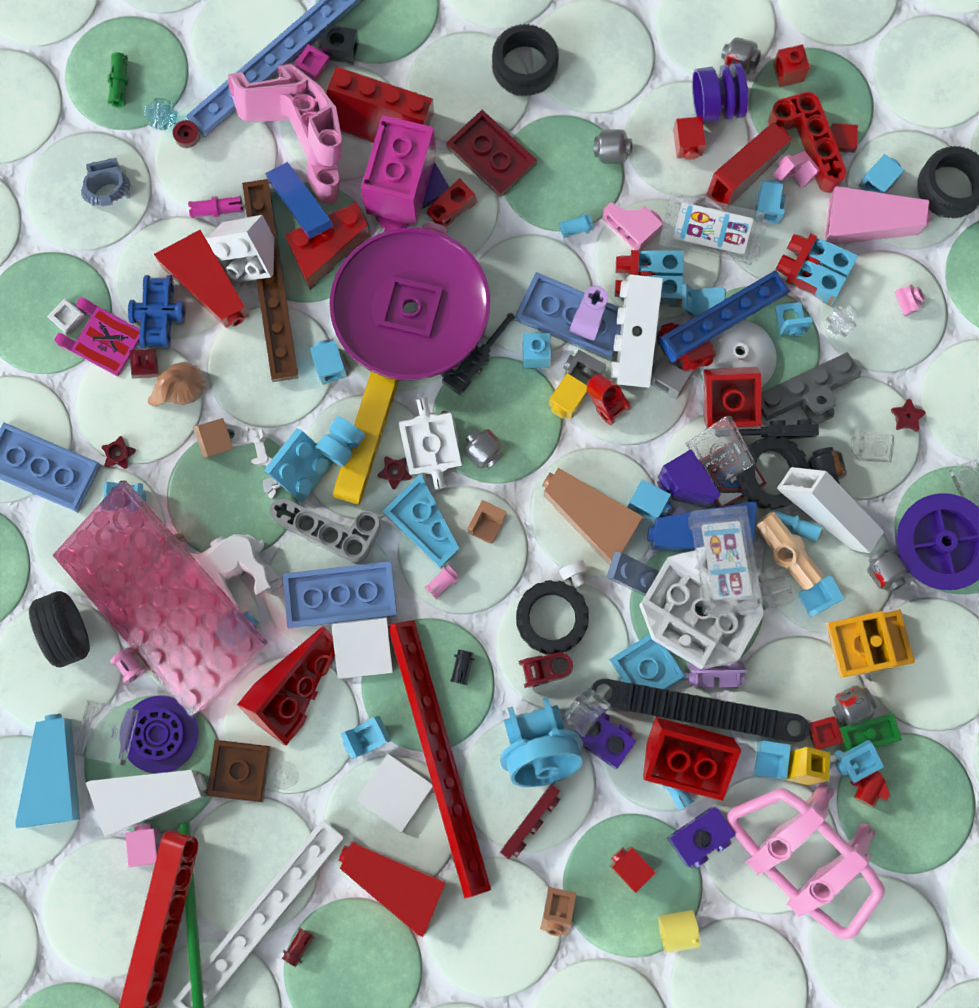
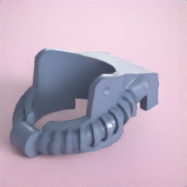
[81,158,130,207]

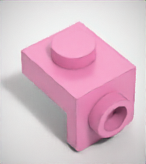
[773,151,820,187]

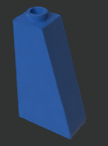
[647,502,757,560]

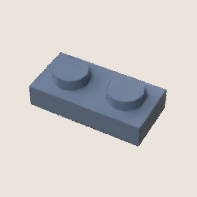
[606,552,659,596]

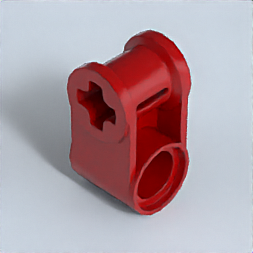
[586,374,631,426]

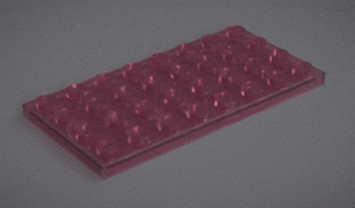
[52,480,268,718]

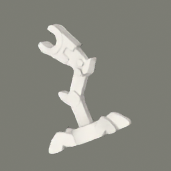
[226,425,281,499]

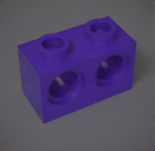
[574,708,636,769]

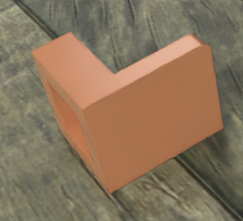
[193,418,233,457]
[468,500,507,544]

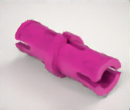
[188,196,243,218]

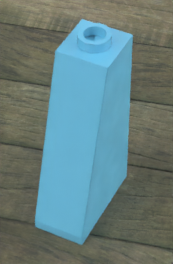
[15,714,80,828]

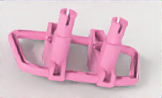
[727,783,885,939]

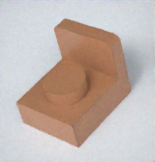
[540,887,576,936]

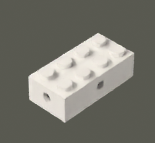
[610,275,663,388]

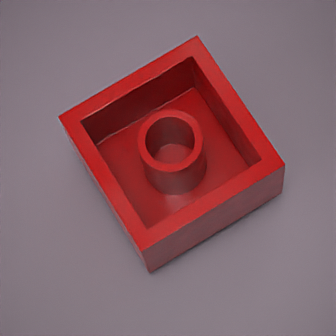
[703,367,761,428]

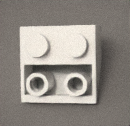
[207,215,274,283]

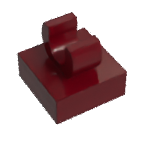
[129,349,159,379]

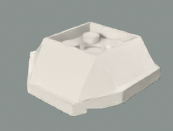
[640,547,764,669]

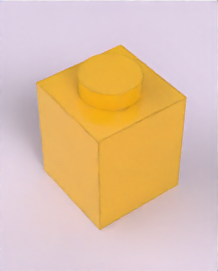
[548,373,588,420]
[786,747,830,785]

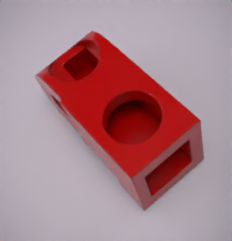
[427,178,478,227]

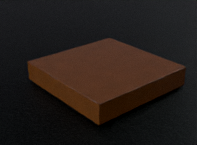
[206,740,271,802]

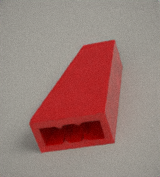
[706,122,792,211]
[154,230,249,328]
[338,841,446,937]

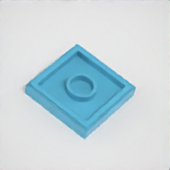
[609,634,686,689]

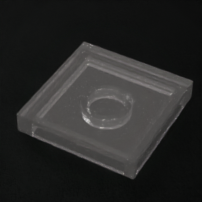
[685,416,755,488]
[73,700,139,766]

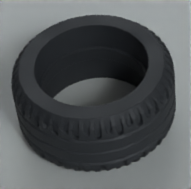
[492,24,559,96]
[917,146,979,219]
[29,591,90,668]

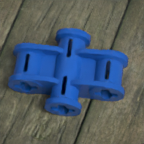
[128,275,186,349]

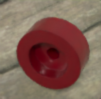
[172,120,200,148]

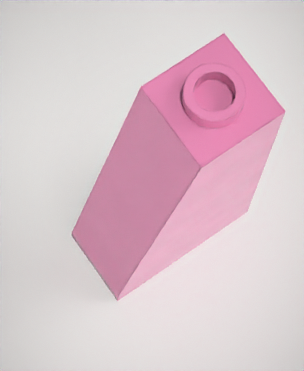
[824,186,932,245]

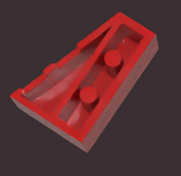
[285,202,370,290]

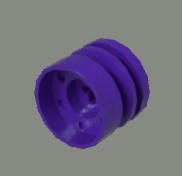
[692,63,748,123]

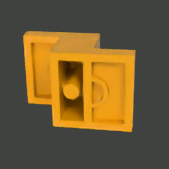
[826,609,915,678]

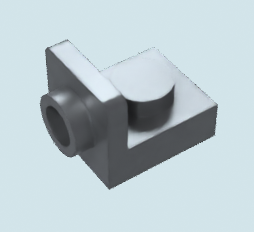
[563,350,606,379]

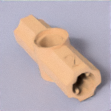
[755,511,824,590]

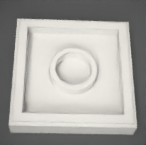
[331,617,393,679]
[356,753,433,833]

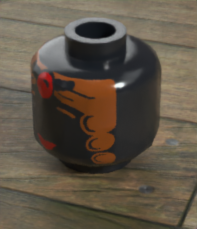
[808,447,847,485]

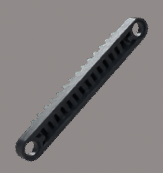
[590,679,810,742]

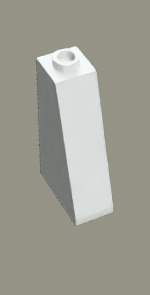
[777,467,884,553]
[86,770,207,836]

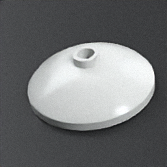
[699,320,777,388]

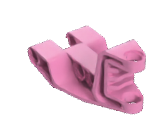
[228,64,342,203]

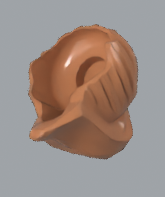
[148,362,206,406]

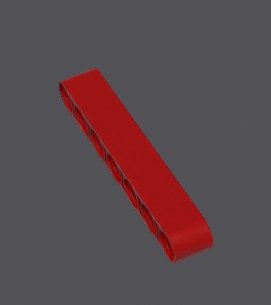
[119,830,199,1008]

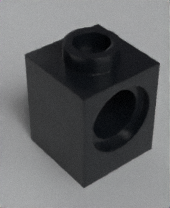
[319,24,359,65]

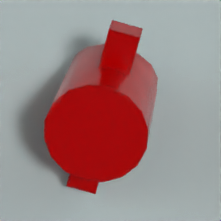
[850,771,891,808]

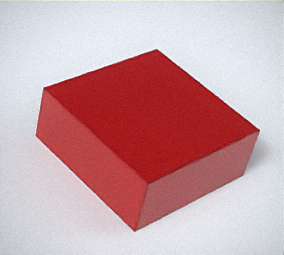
[830,123,858,153]
[809,716,844,750]

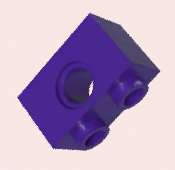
[666,806,735,868]

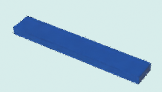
[657,270,790,363]

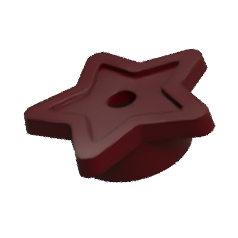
[891,399,926,432]
[101,436,136,469]
[377,456,412,489]

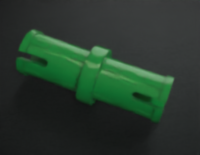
[107,52,128,107]

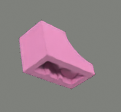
[602,202,663,252]

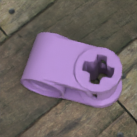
[569,286,608,341]

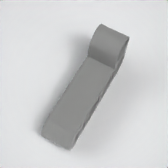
[270,498,381,563]

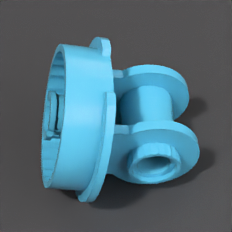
[500,697,583,788]

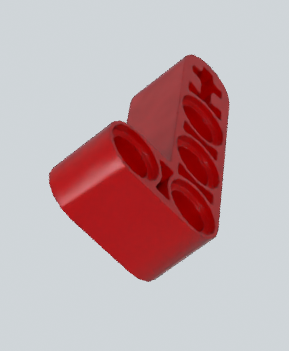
[768,92,846,193]

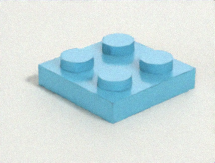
[264,428,334,503]

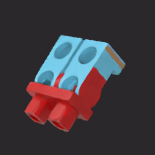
[776,233,858,307]
[614,250,684,308]

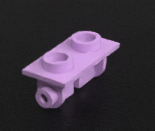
[687,661,747,688]

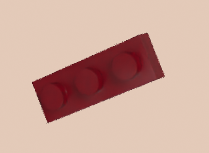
[500,784,561,860]

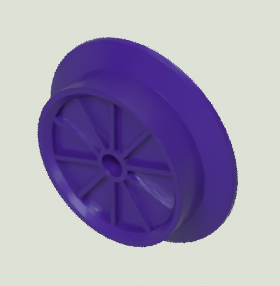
[896,493,979,590]

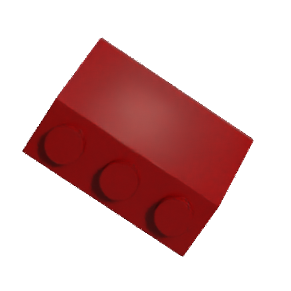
[643,716,742,801]

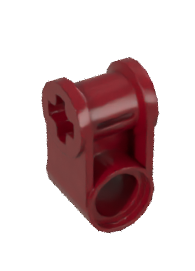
[518,653,573,688]

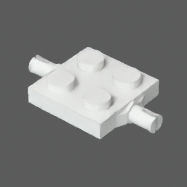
[399,397,463,489]

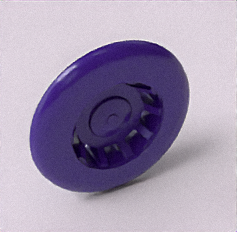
[121,695,198,774]

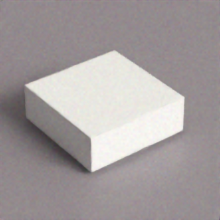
[47,298,86,335]

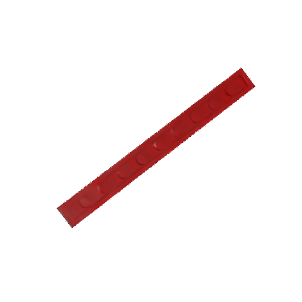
[388,620,491,899]

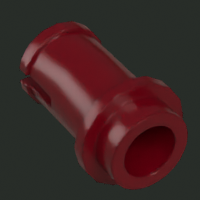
[282,927,315,967]

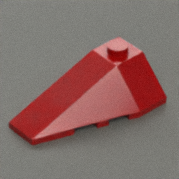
[237,626,335,746]

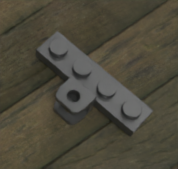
[761,352,861,424]

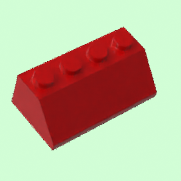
[326,66,434,143]

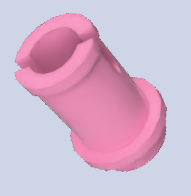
[425,565,460,600]

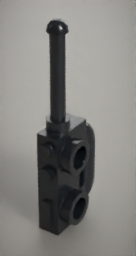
[440,313,515,395]
[716,419,819,439]

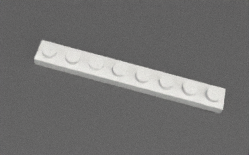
[172,819,345,1008]

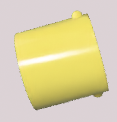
[658,910,700,953]

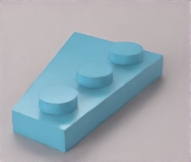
[383,474,459,569]

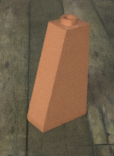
[542,468,643,565]

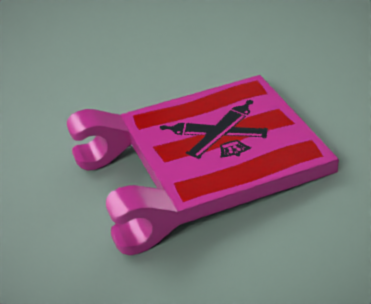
[54,297,140,377]

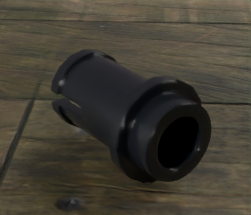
[450,649,475,685]

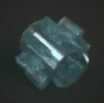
[144,98,178,130]

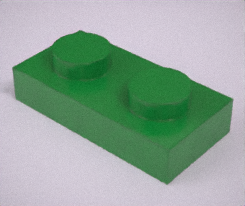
[839,713,902,752]

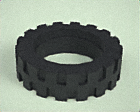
[736,436,810,509]
[516,580,589,654]

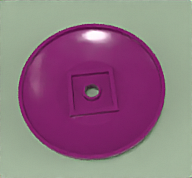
[329,228,490,381]

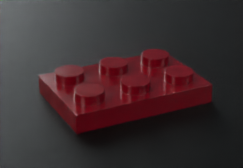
[446,109,537,198]

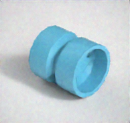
[315,416,366,467]

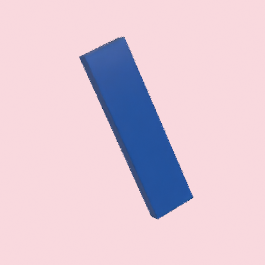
[265,162,333,239]

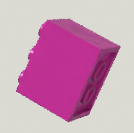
[361,115,436,226]

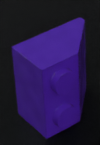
[657,449,721,509]

